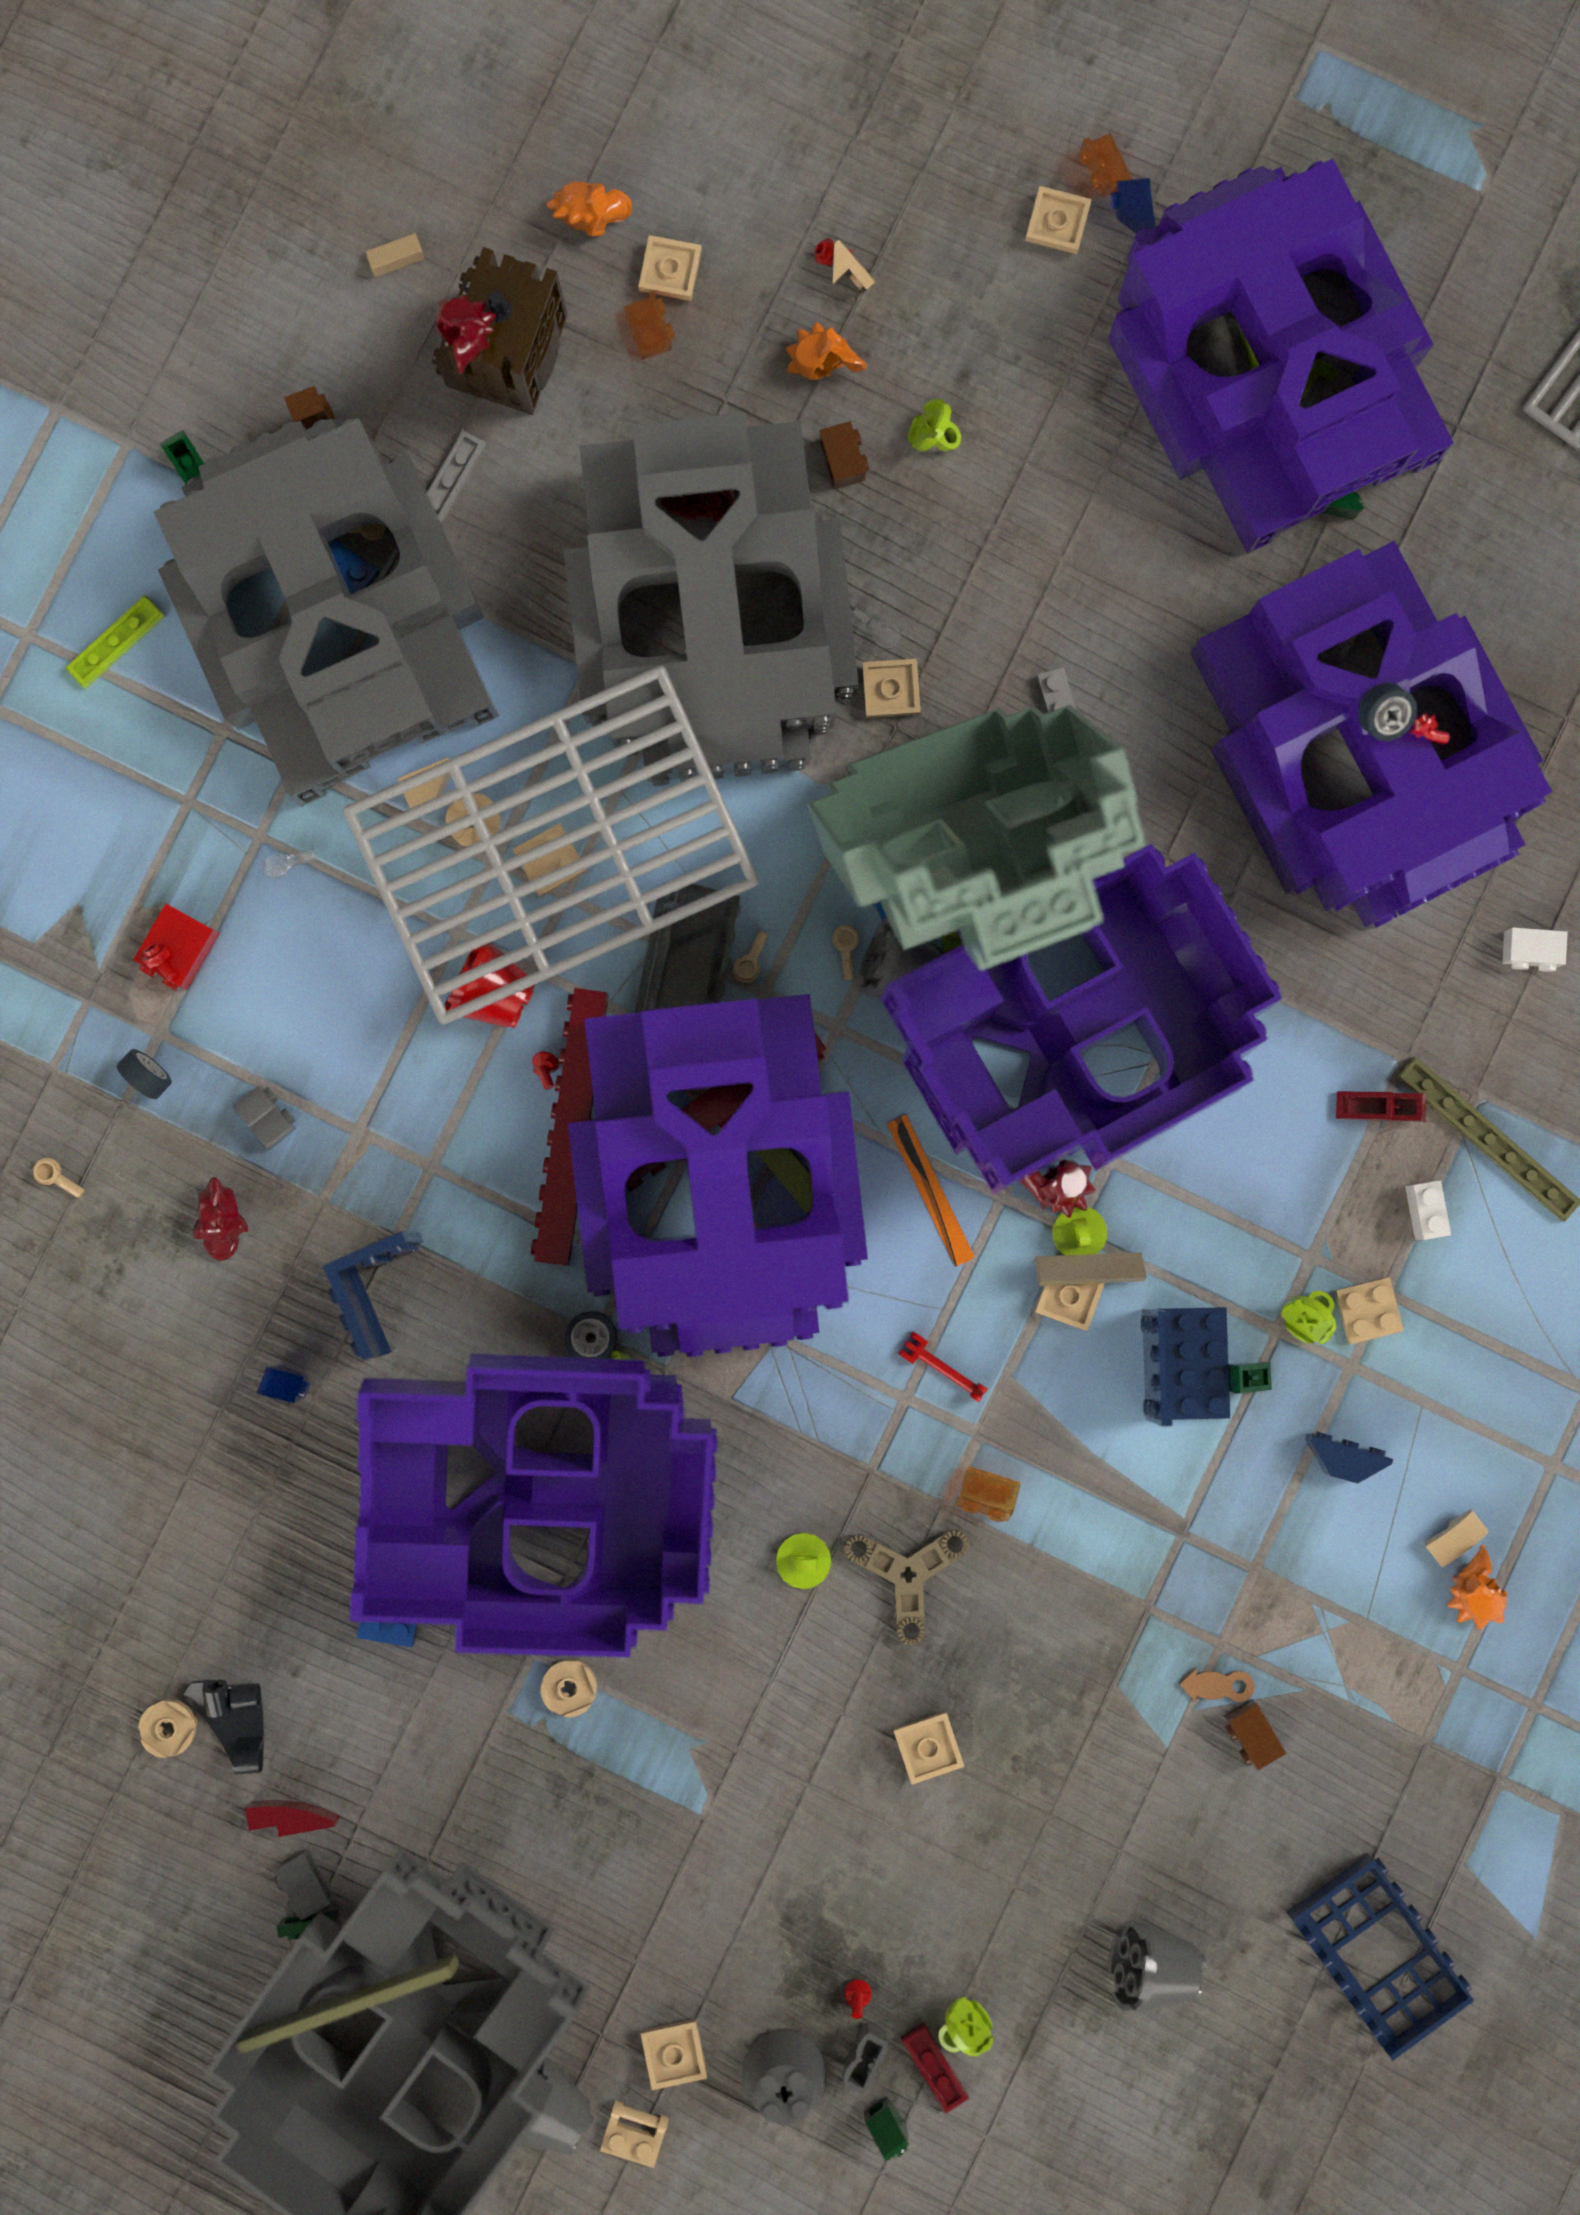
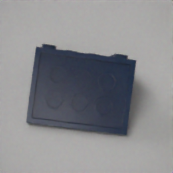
[322,1231,424,1361]
[1140,1307,1230,1427]

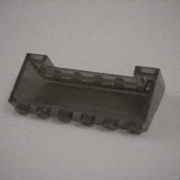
[634,883,741,1013]

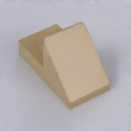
[833,240,876,290]

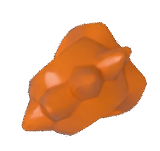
[546,181,632,237]
[786,322,867,380]
[1447,1544,1508,1629]

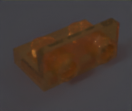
[1079,133,1133,198]
[624,290,675,360]
[955,1466,1021,1522]

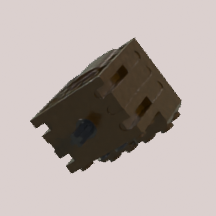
[432,247,568,415]

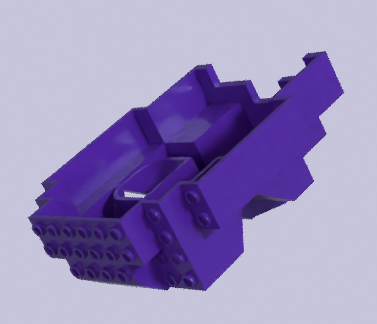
[1108,158,1454,554]
[1190,540,1552,928]
[880,843,1282,1195]
[568,994,868,1357]
[350,1353,718,1658]

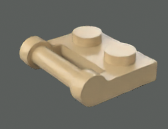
[600,2100,669,2168]

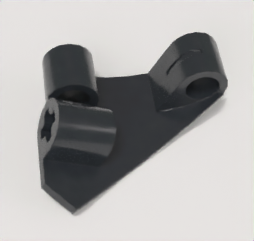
[182,1680,264,1775]

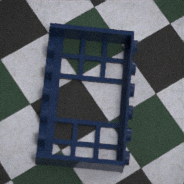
[1286,1853,1474,2061]

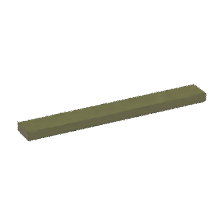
[1395,1056,1580,1222]
[237,1954,459,2053]

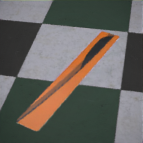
[887,1115,974,1266]

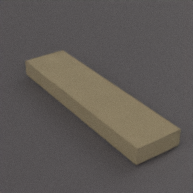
[1034,1252,1147,1286]

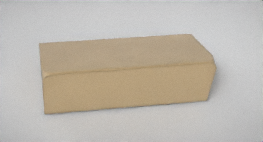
[365,233,425,277]

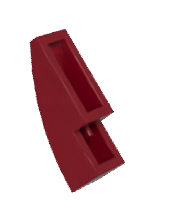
[1336,1091,1427,1123]
[245,1800,339,1837]

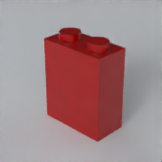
[133,903,220,991]

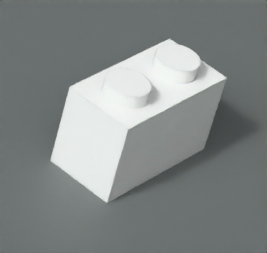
[1502,928,1567,972]
[1405,1180,1451,1240]

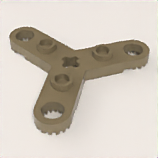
[845,1529,969,1645]

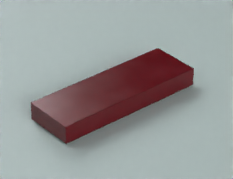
[900,2023,970,2114]

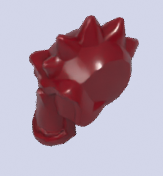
[436,294,496,374]
[1019,1159,1096,1218]
[193,1177,249,1261]

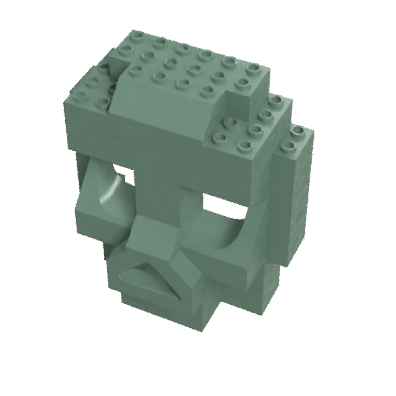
[807,705,1145,970]

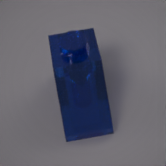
[1110,178,1155,234]
[257,1364,310,1403]

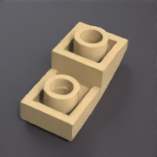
[1425,1509,1489,1567]

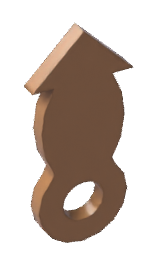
[1179,1668,1255,1702]

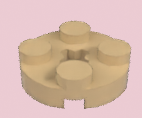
[446,793,501,847]
[541,1659,597,1717]
[139,1699,198,1758]

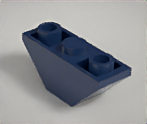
[1305,1431,1393,1484]

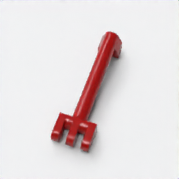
[897,1331,988,1403]

